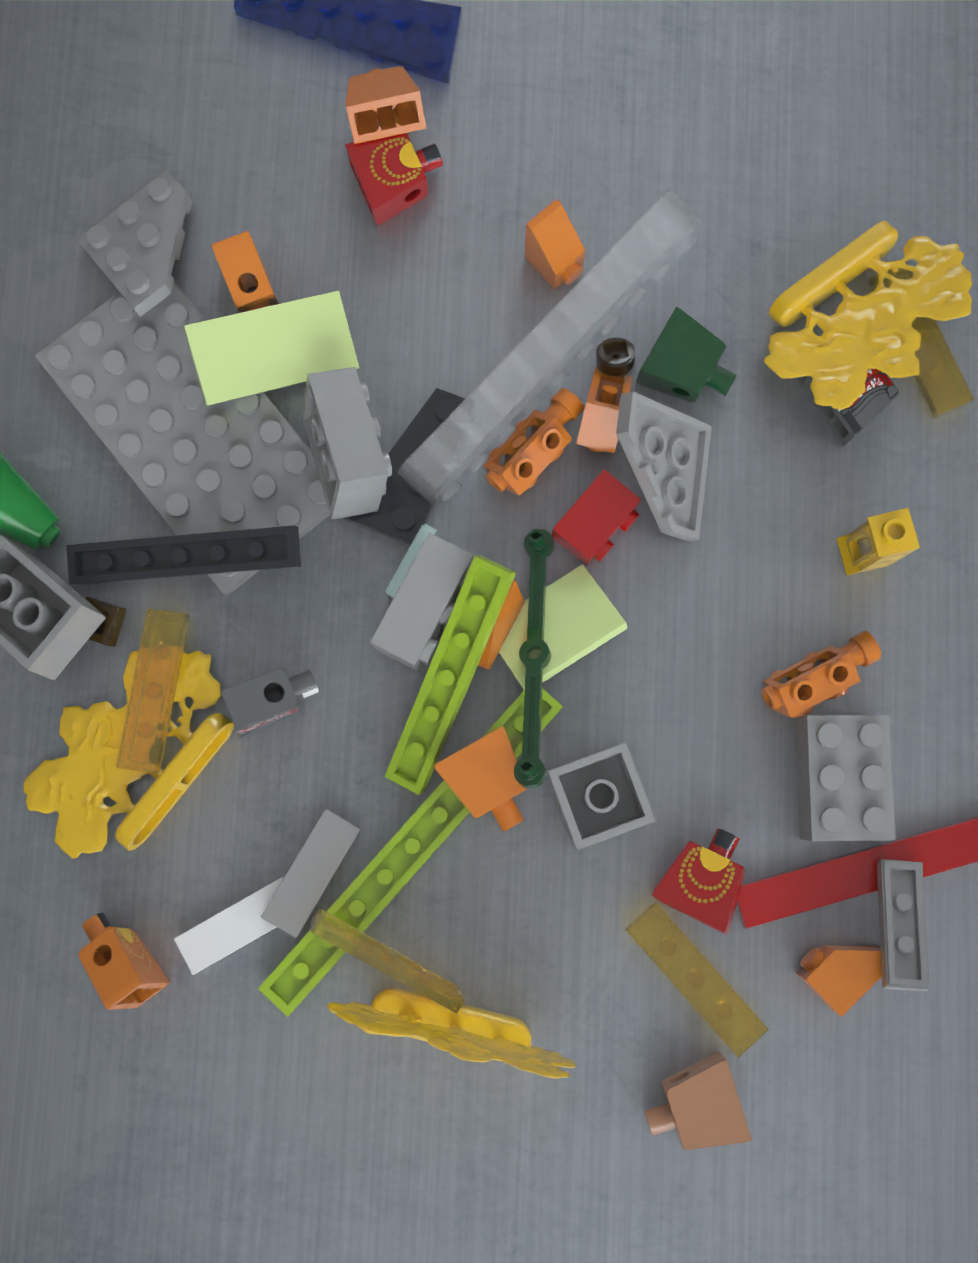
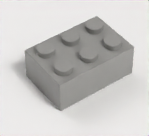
[301,367,392,520]
[370,532,474,673]
[0,535,106,681]
[796,715,896,841]

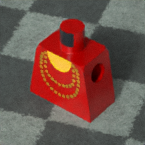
[345,133,443,226]
[651,828,745,936]

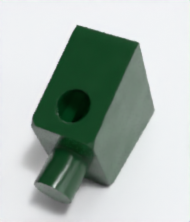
[636,307,737,403]

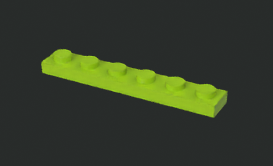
[384,555,517,795]

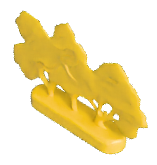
[764,220,972,409]
[23,645,234,859]
[326,987,575,1079]

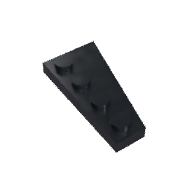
[343,388,473,546]

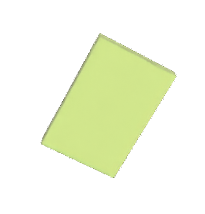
[499,564,627,692]

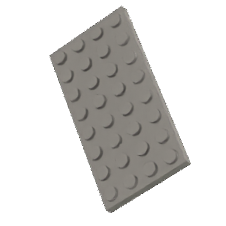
[35,282,330,596]

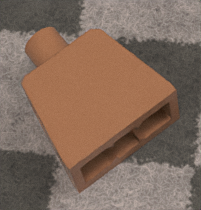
[644,1051,752,1150]

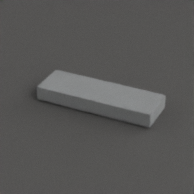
[261,809,361,938]
[877,859,930,992]

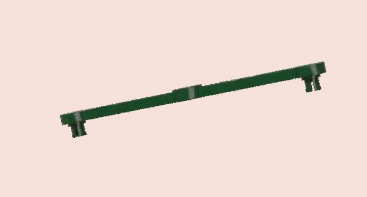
[514,529,555,789]

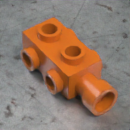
[483,387,585,496]
[761,631,881,718]

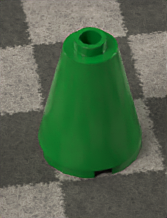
[0,451,61,550]

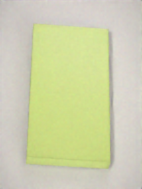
[183,290,359,406]

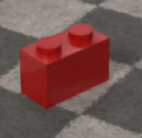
[551,469,641,567]

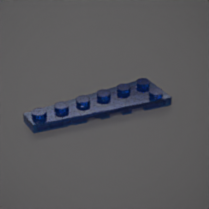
[234,0,462,84]

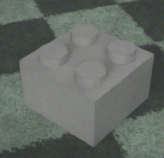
[546,742,656,850]

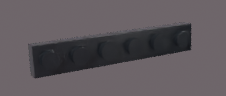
[66,526,301,585]

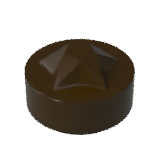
[596,337,635,376]

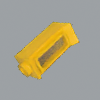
[836,508,920,576]

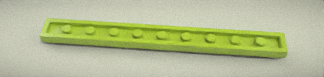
[258,688,563,1017]

